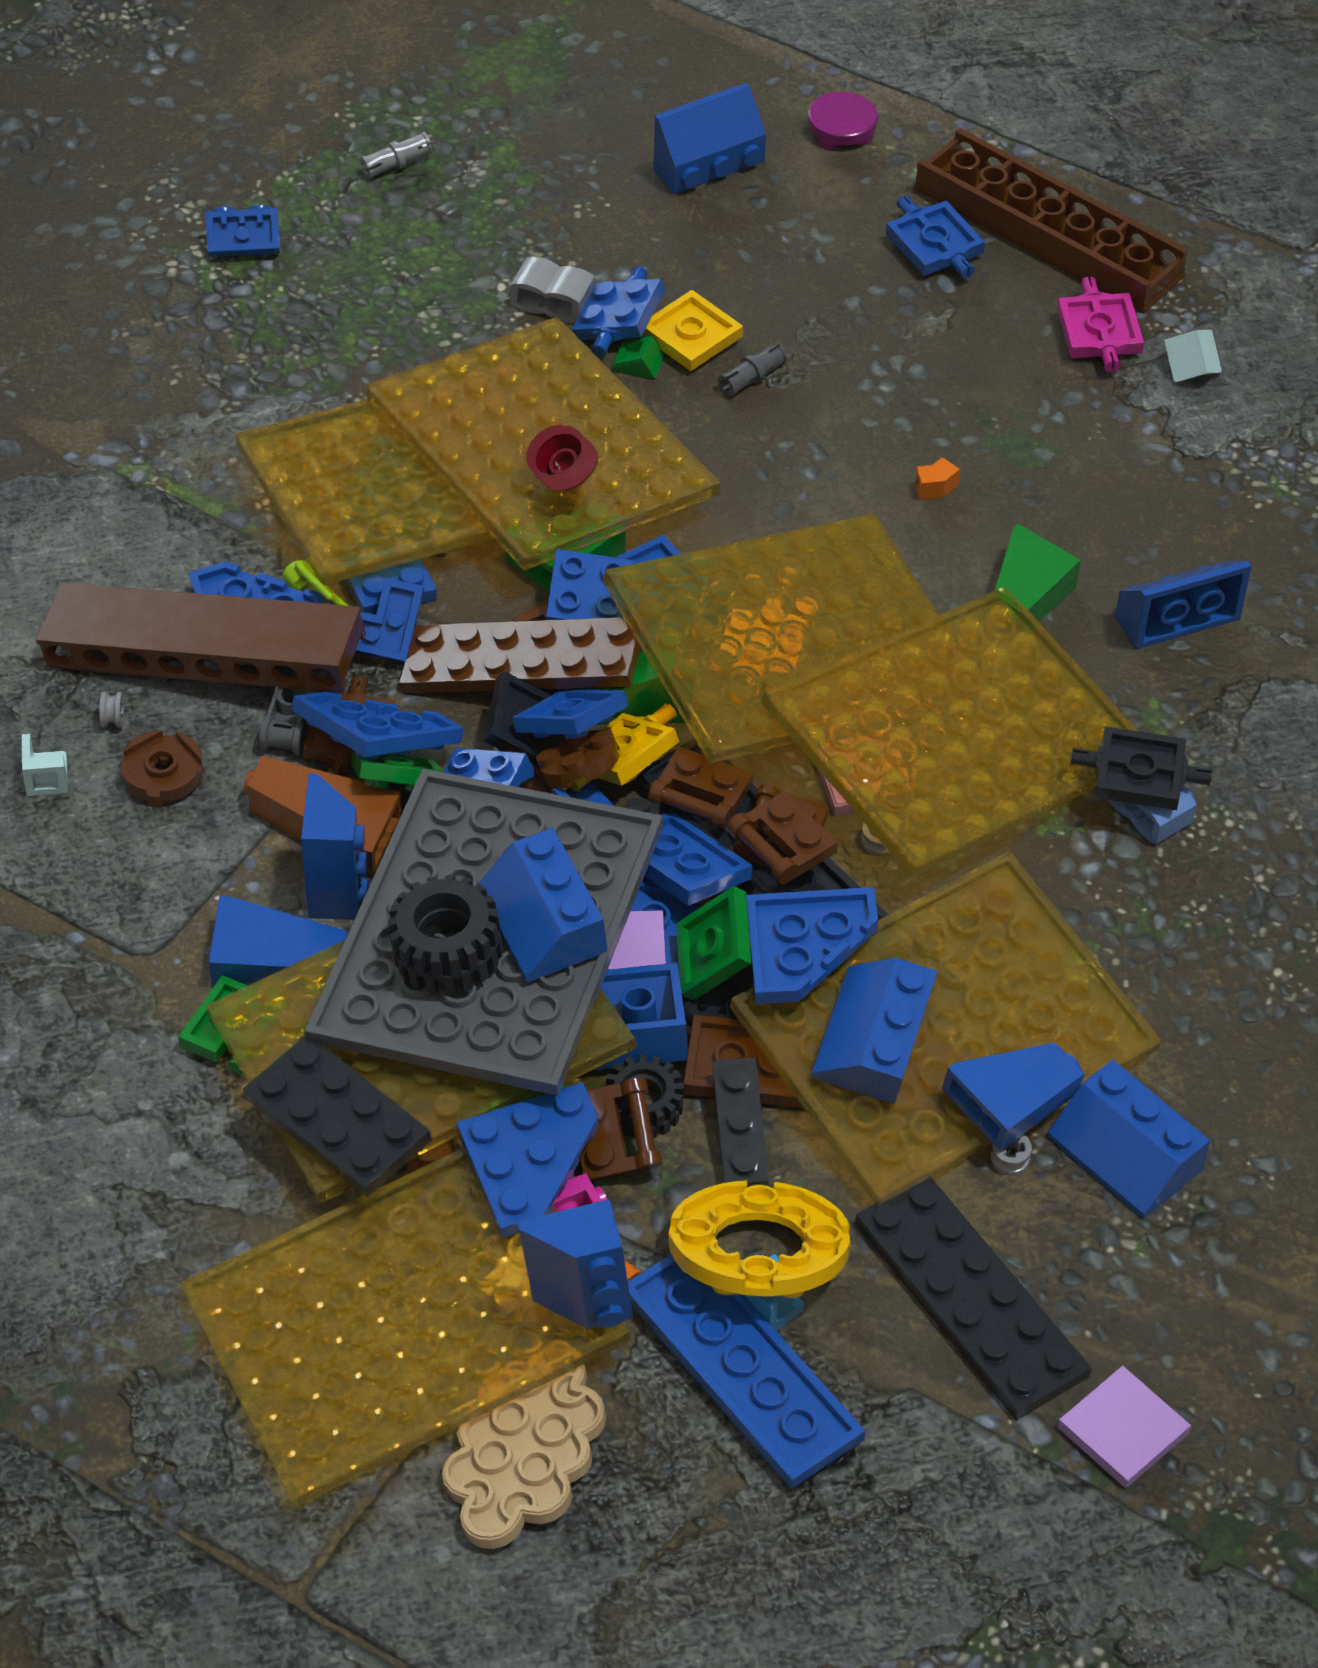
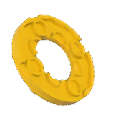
[669,1180,850,1298]

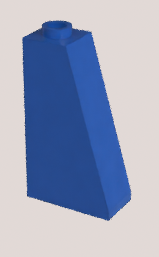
[209,895,349,994]

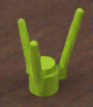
[282,560,348,606]

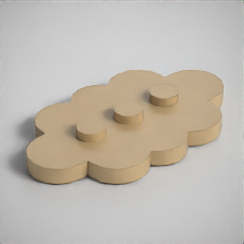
[442,1345,606,1549]

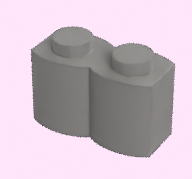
[510,257,594,323]

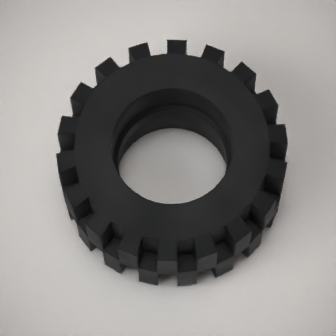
[388,875,503,994]

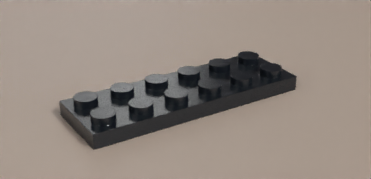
[855,1174,1091,1421]

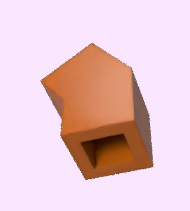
[915,457,960,500]

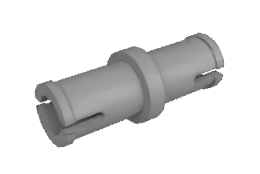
[360,132,433,179]

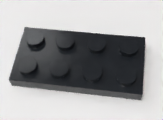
[243,1035,432,1198]

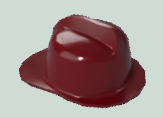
[526,424,598,491]

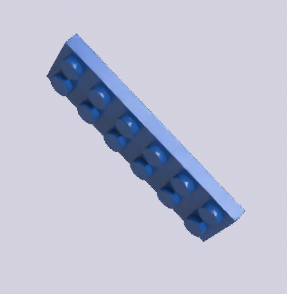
[628,1255,865,1489]

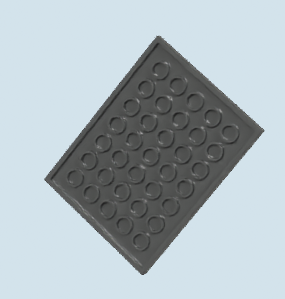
[305,768,664,1096]

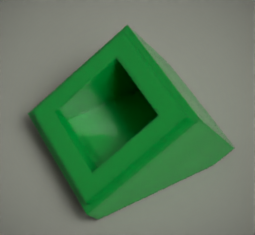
[612,336,664,379]

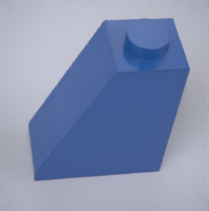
[941,1043,1085,1151]

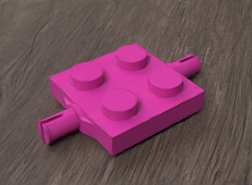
[1057,277,1144,373]

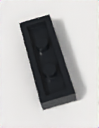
[712,1058,769,1187]

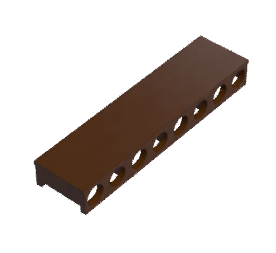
[914,128,1188,313]
[36,582,366,693]

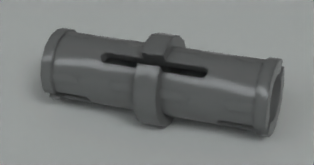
[718,342,788,397]

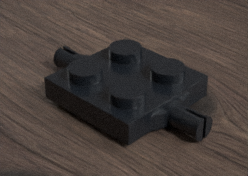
[1070,726,1212,810]

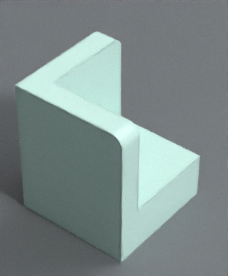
[1164,330,1222,382]
[22,734,68,796]

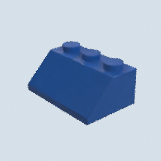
[653,83,766,194]
[1115,561,1251,650]
[301,773,369,920]
[477,828,608,983]
[811,958,937,1104]
[568,963,688,1072]
[1047,1059,1210,1219]
[517,1199,633,1329]

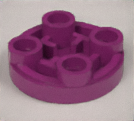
[808,92,878,149]

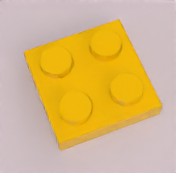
[642,290,743,371]

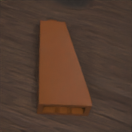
[244,755,402,878]

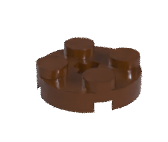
[536,729,620,789]
[121,730,203,807]

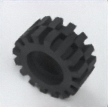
[605,1055,684,1138]

